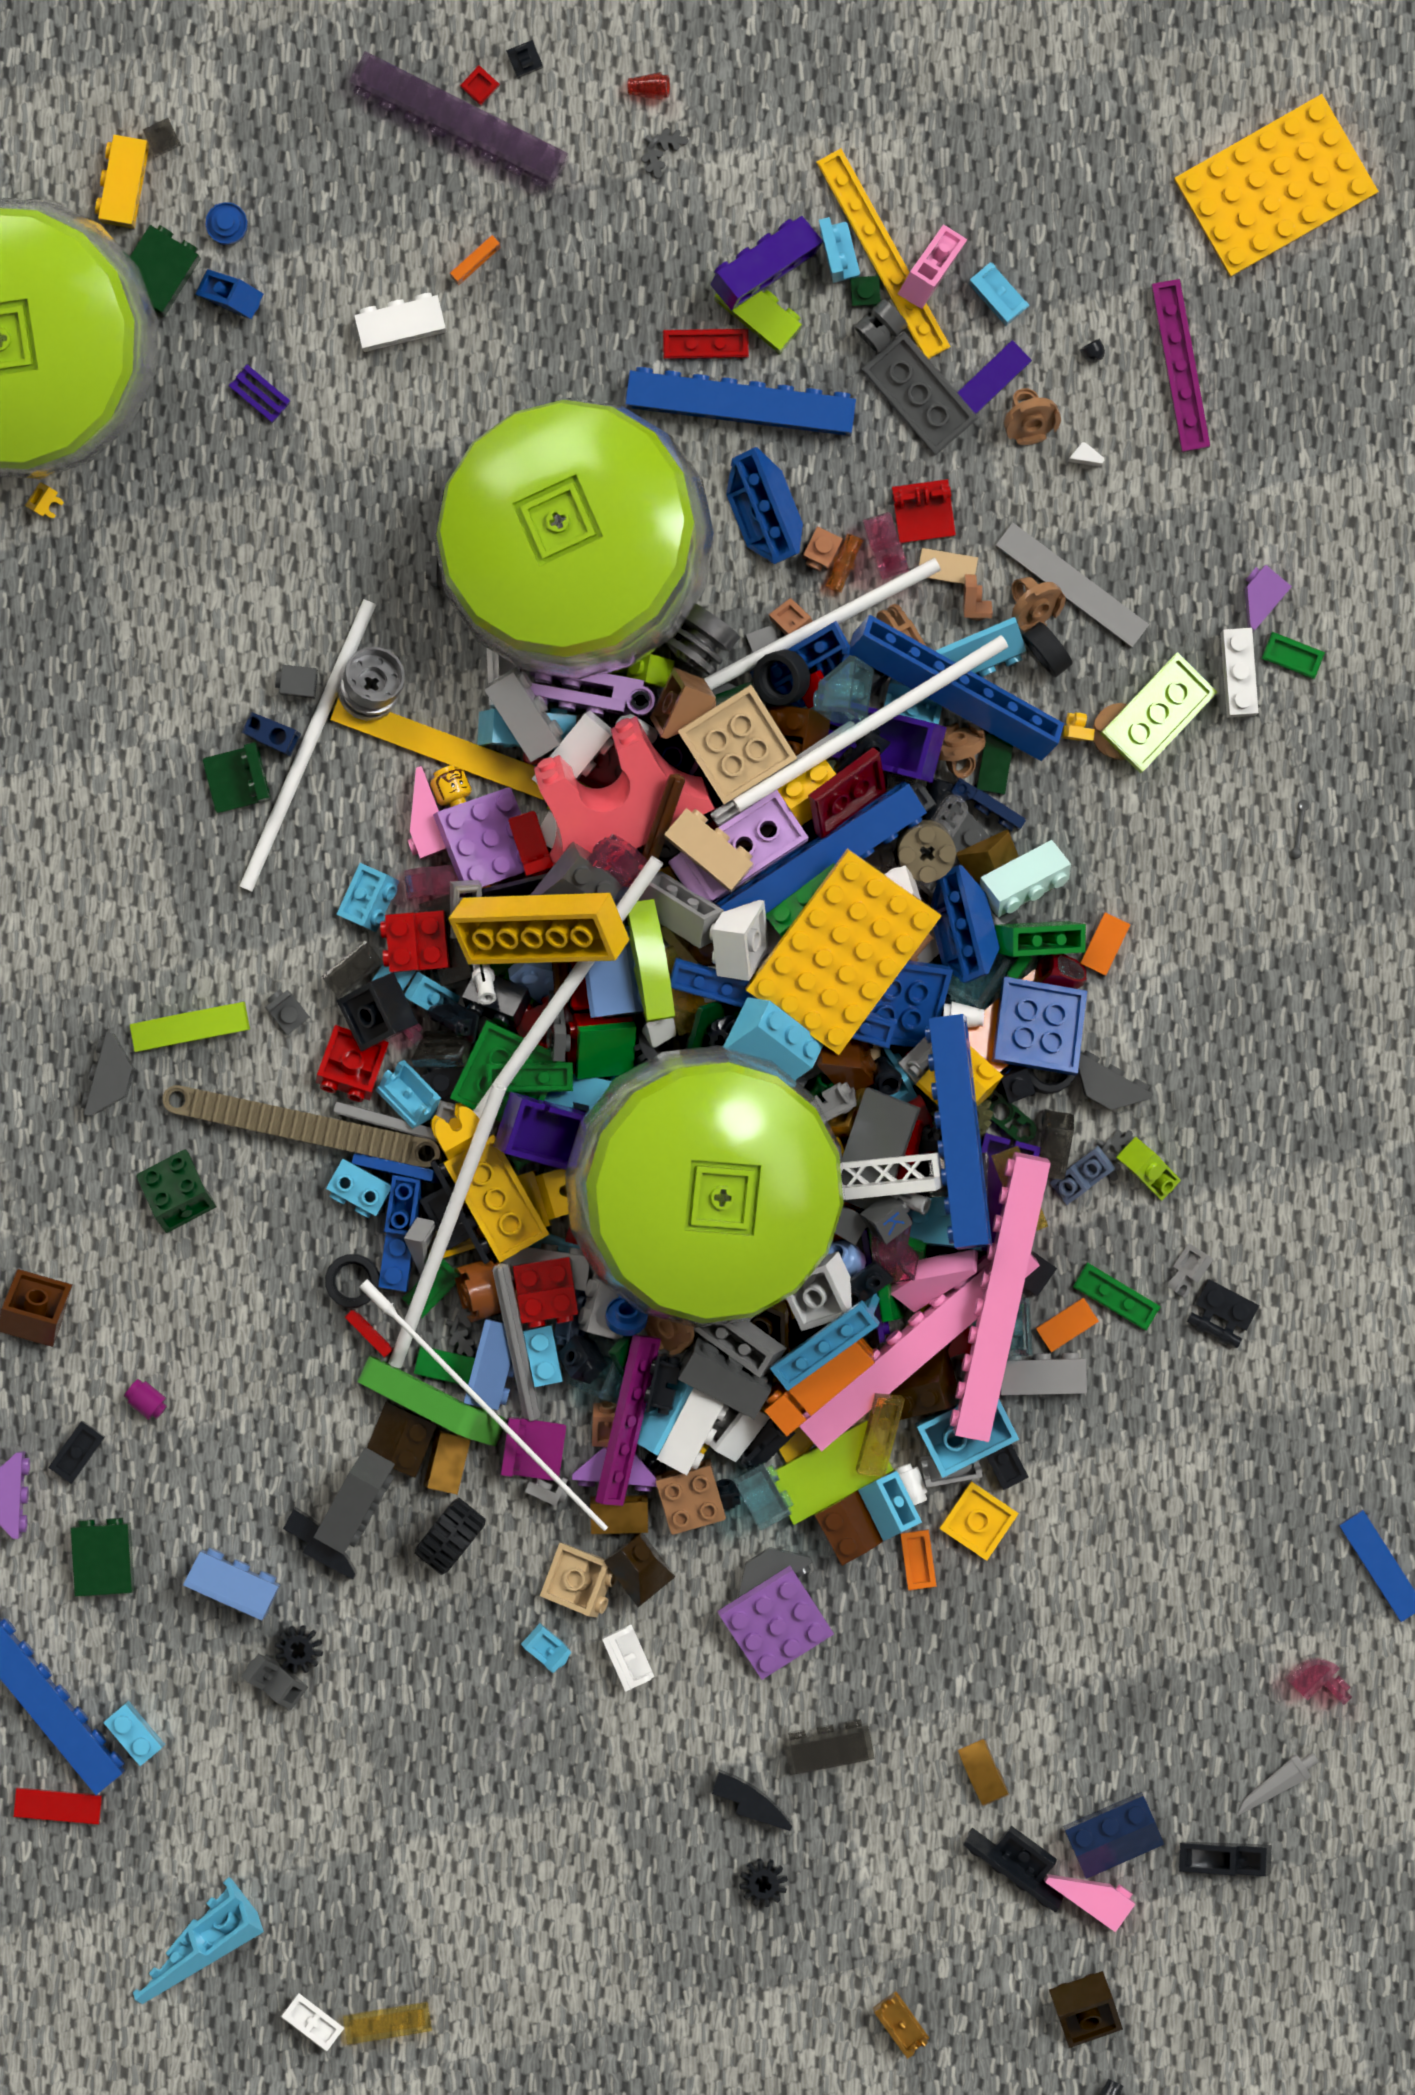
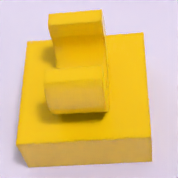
[25,482,64,518]
[1060,712,1095,741]

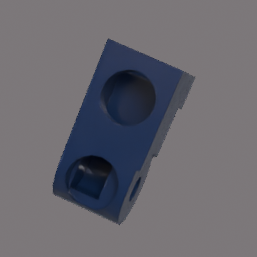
[241,712,301,757]

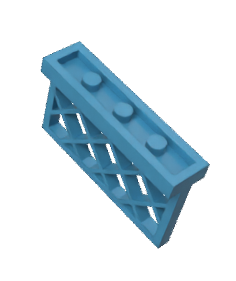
[770,1294,880,1391]

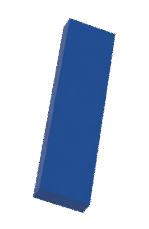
[1339,1510,1415,1622]

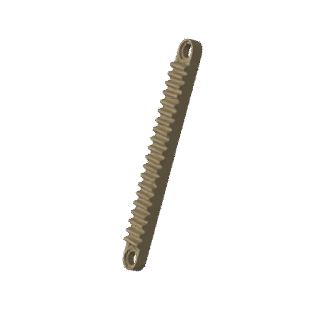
[163,1085,441,1168]

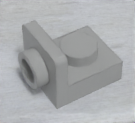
[525,1477,571,1506]

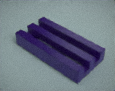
[228,364,291,423]

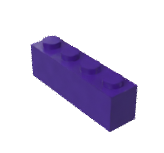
[710,216,823,311]

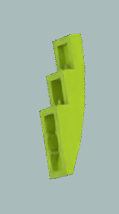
[627,899,675,1022]
[129,1002,250,1052]

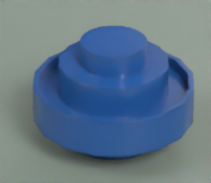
[205,202,248,245]
[605,1296,648,1336]

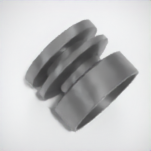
[664,603,740,675]
[338,647,405,721]

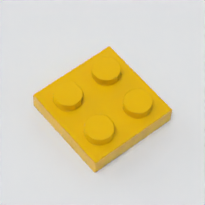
[939,1481,1019,1561]

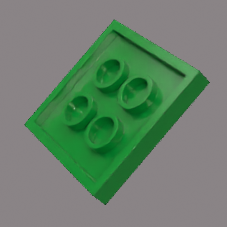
[450,1020,563,1122]

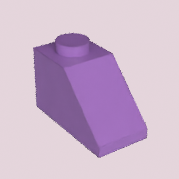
[1245,565,1292,633]

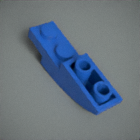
[378,1175,421,1292]

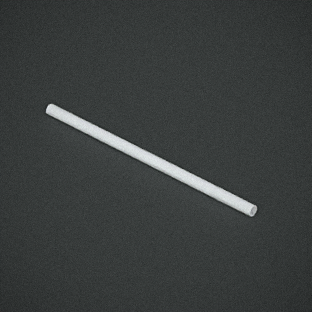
[656,558,941,704]
[239,599,376,892]
[733,635,1008,812]
[473,856,663,1119]
[388,1083,506,1368]

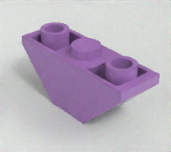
[572,1447,657,1491]
[0,1451,30,1539]

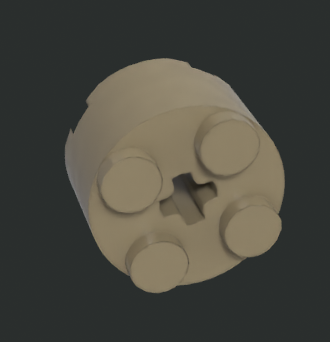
[896,820,956,883]

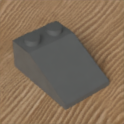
[531,842,624,898]

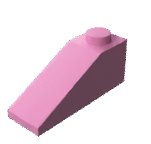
[898,224,967,309]
[407,766,447,860]
[891,1250,978,1312]
[1044,1874,1135,1932]

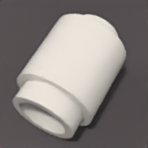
[895,1463,927,1505]

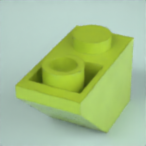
[607,654,675,688]
[1116,1136,1181,1201]

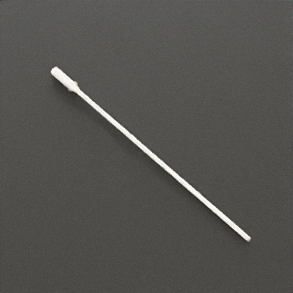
[359,1279,608,1531]

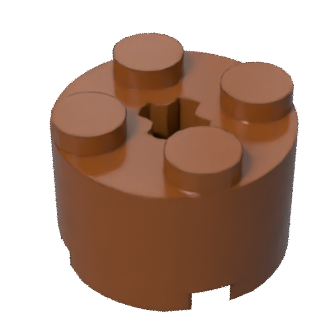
[454,1259,502,1323]

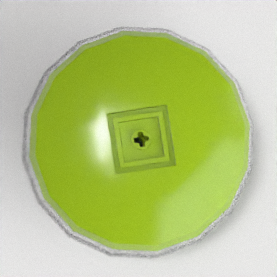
[0,197,158,480]
[434,398,715,679]
[565,1045,846,1328]

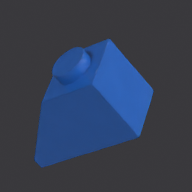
[195,269,264,319]

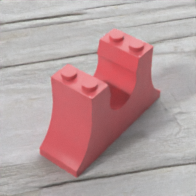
[534,716,714,866]

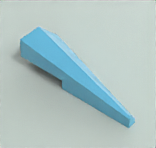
[133,1877,264,2004]

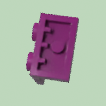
[501,1416,566,1481]

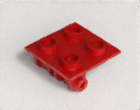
[892,479,956,543]

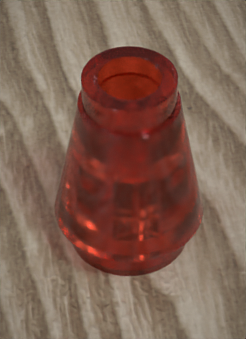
[627,72,670,101]

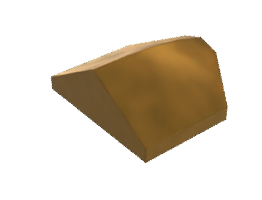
[956,829,1019,886]

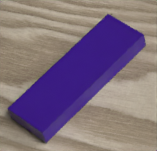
[957,340,1032,414]

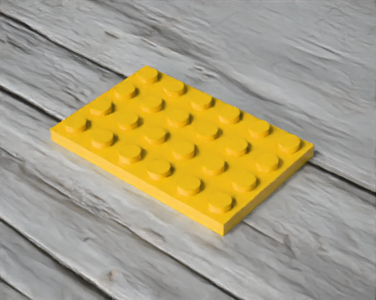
[1174,94,1379,277]
[745,848,941,1055]

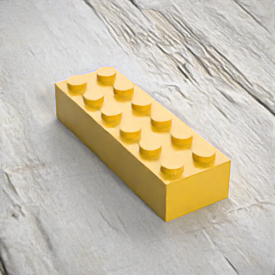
[448,893,630,965]

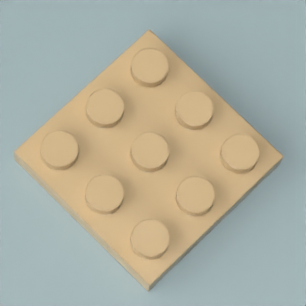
[678,685,797,804]

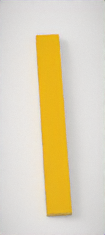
[816,148,951,359]
[330,698,544,800]

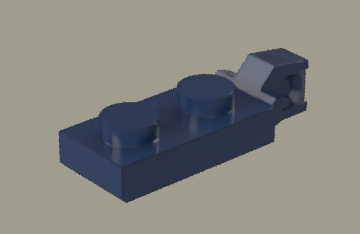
[952,778,1026,831]

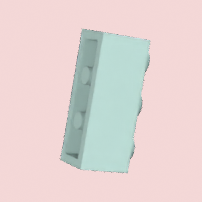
[980,840,1071,917]

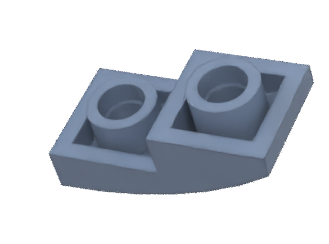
[1050,1146,1115,1205]

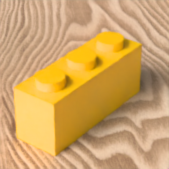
[95,134,150,229]

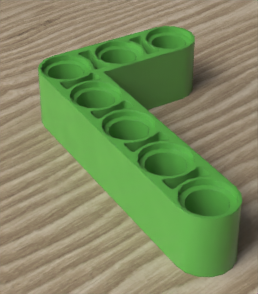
[357,1355,508,1446]

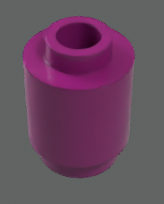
[124,1379,167,1420]

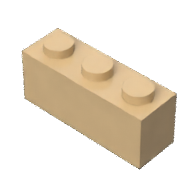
[664,808,754,893]

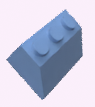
[585,926,644,1018]
[464,1318,524,1410]
[183,1548,280,1620]

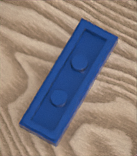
[352,1153,440,1185]

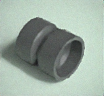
[854,299,908,353]

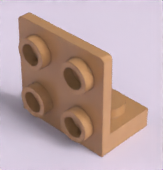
[656,1459,726,1535]

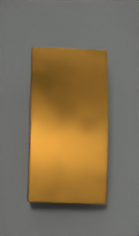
[958,1739,1009,1806]

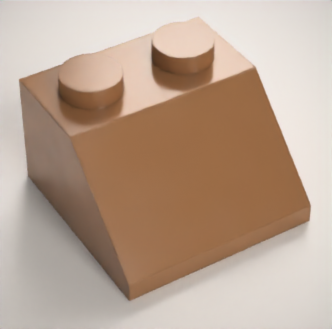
[650,667,716,739]

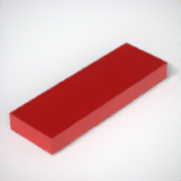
[663,329,749,359]
[13,1787,103,1825]

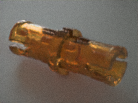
[825,533,864,593]

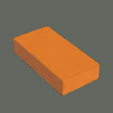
[450,235,501,285]
[1080,912,1131,976]
[1035,1297,1099,1352]
[900,1529,937,1590]

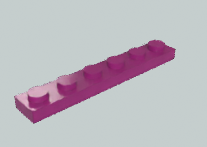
[1151,279,1210,453]
[595,1334,661,1506]

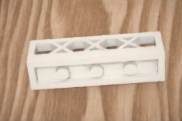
[840,1152,944,1200]

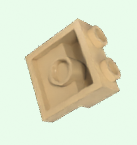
[540,1543,617,1618]

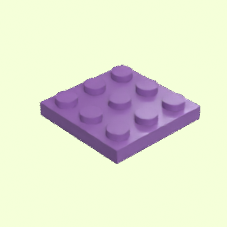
[433,787,525,894]
[717,1566,834,1680]

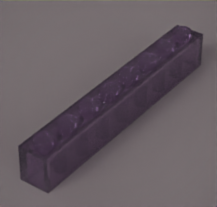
[350,51,569,189]

